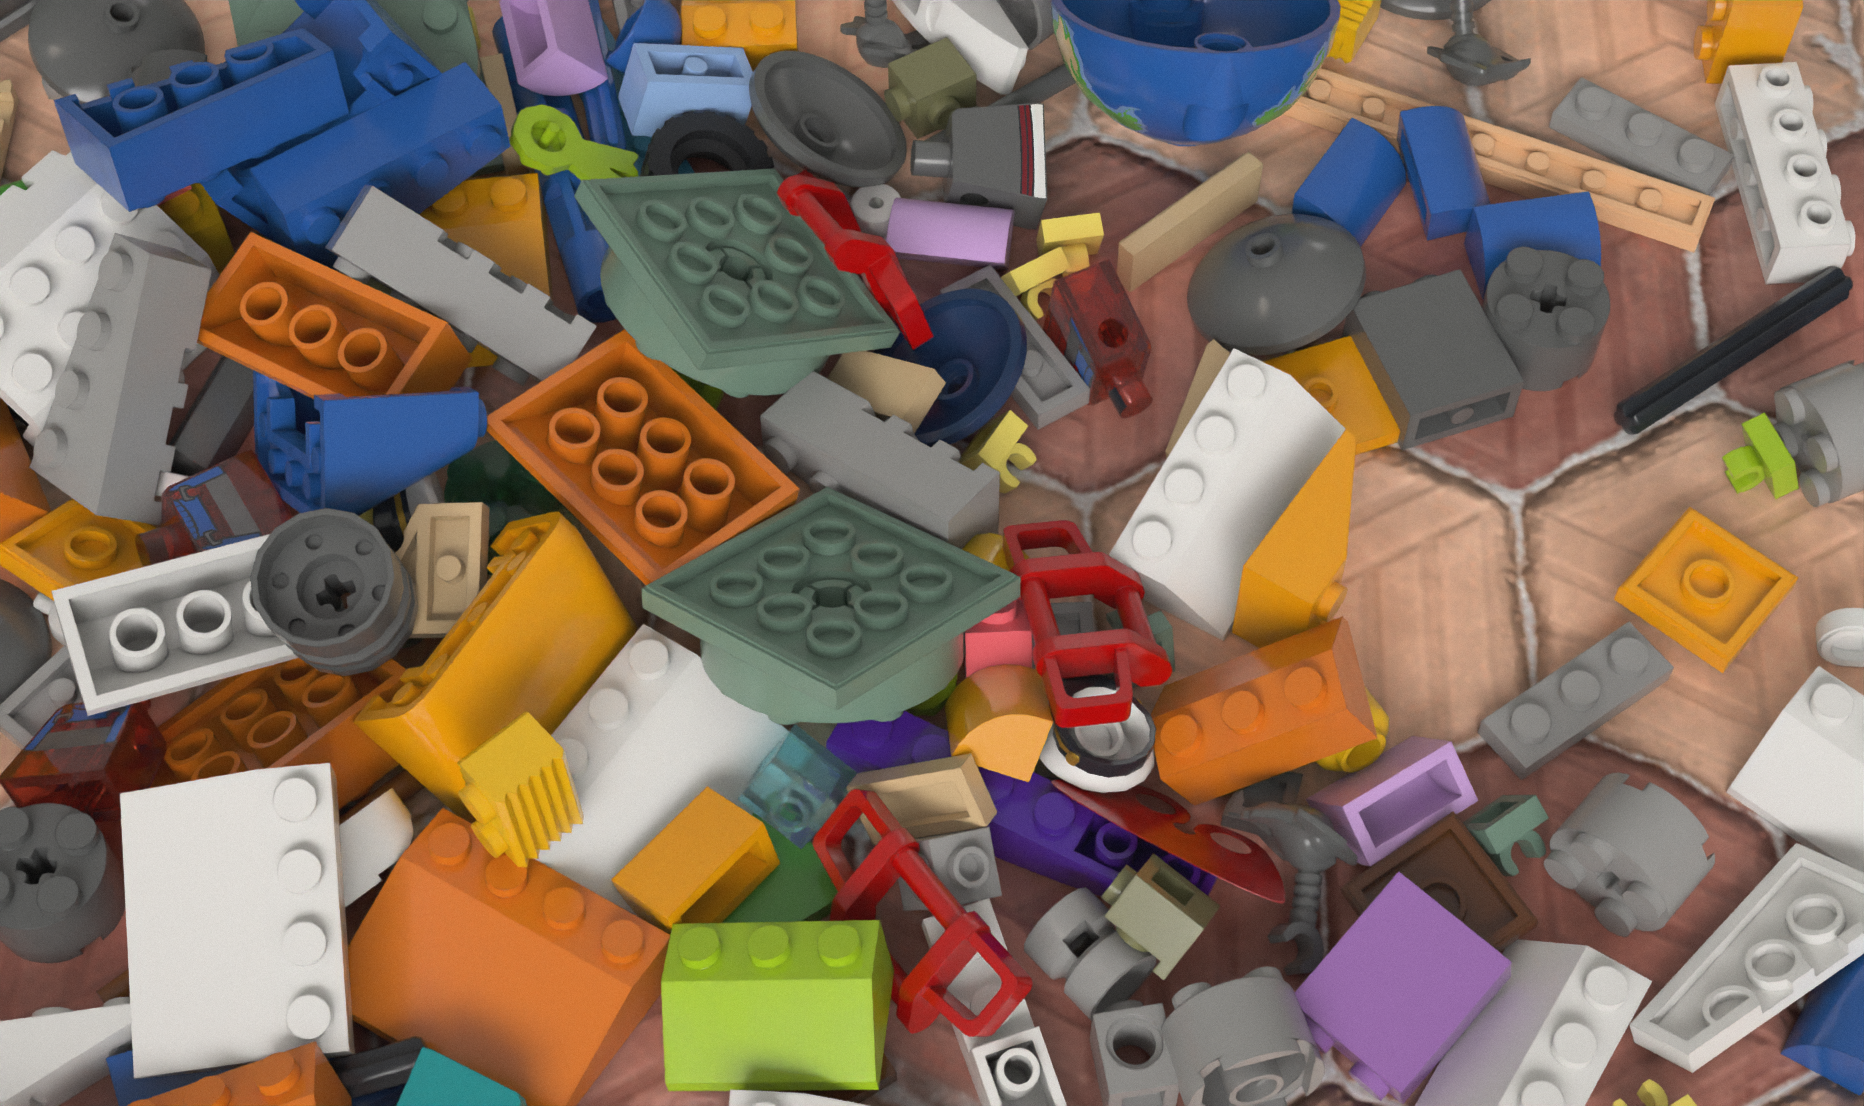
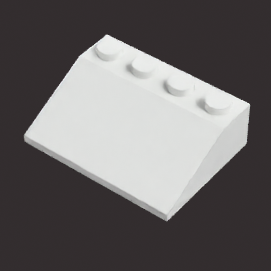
[534,624,811,916]
[120,763,355,1079]

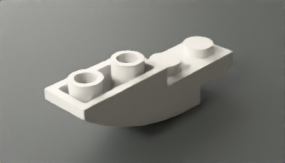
[892,0,1029,95]
[922,898,1067,1106]

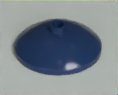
[873,288,1027,447]

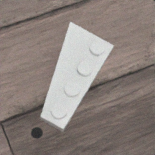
[1629,843,1864,1073]

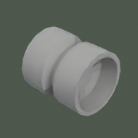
[1024,887,1156,1020]

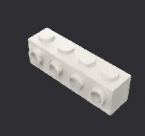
[1715,62,1855,285]

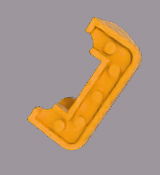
[353,511,638,823]

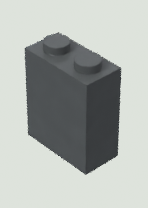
[1342,269,1524,450]

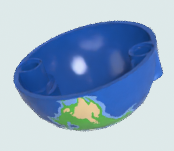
[1050,0,1340,147]

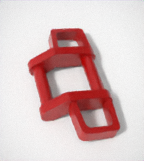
[777,170,934,350]
[1002,520,1172,728]
[813,789,1033,1037]

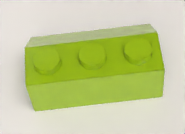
[661,920,894,1091]

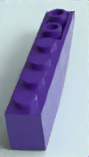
[826,711,1218,897]

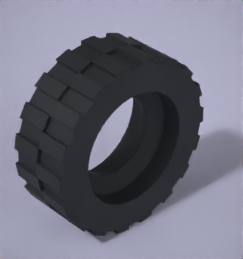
[640,111,774,176]

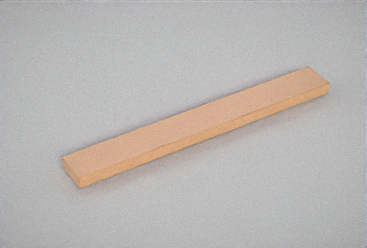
[1282,68,1715,253]

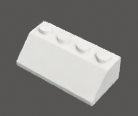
[1109,348,1346,641]
[52,534,345,716]
[1726,666,1864,872]
[1415,939,1652,1106]

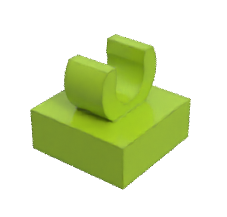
[1722,412,1799,499]

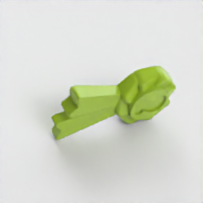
[509,104,638,180]

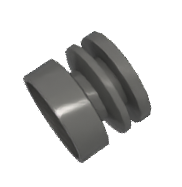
[250,508,418,676]

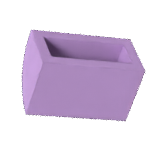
[499,0,608,96]
[886,198,1015,270]
[1306,736,1479,867]

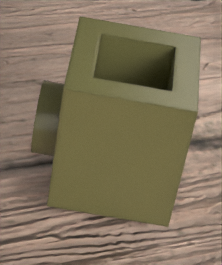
[884,37,977,139]

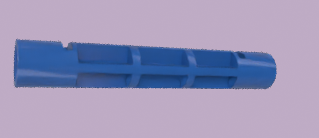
[492,16,617,323]

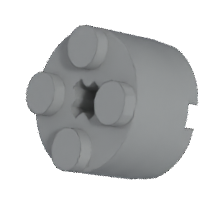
[1773,360,1864,507]
[1544,773,1715,937]
[1161,966,1325,1106]

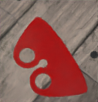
[1051,779,1286,904]

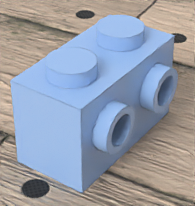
[618,43,753,137]

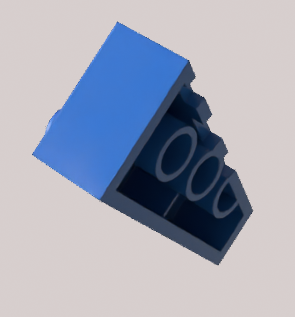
[54,28,349,212]
[250,62,511,272]

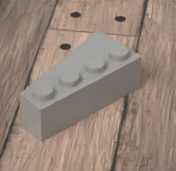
[325,185,596,386]
[29,233,212,525]
[760,371,1000,549]

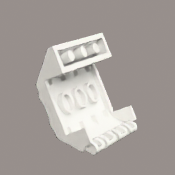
[0,150,219,447]

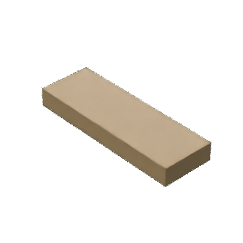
[1116,152,1263,292]

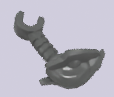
[840,0,930,68]
[1427,0,1531,86]
[1240,801,1358,975]

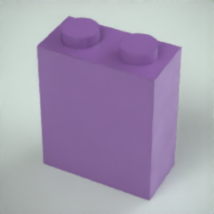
[1295,872,1512,1105]

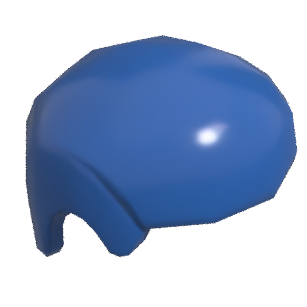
[606,0,682,74]

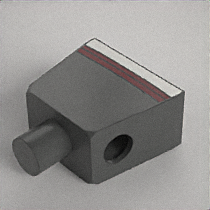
[910,103,1047,230]

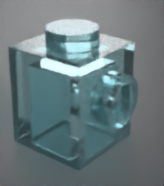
[738,724,857,849]

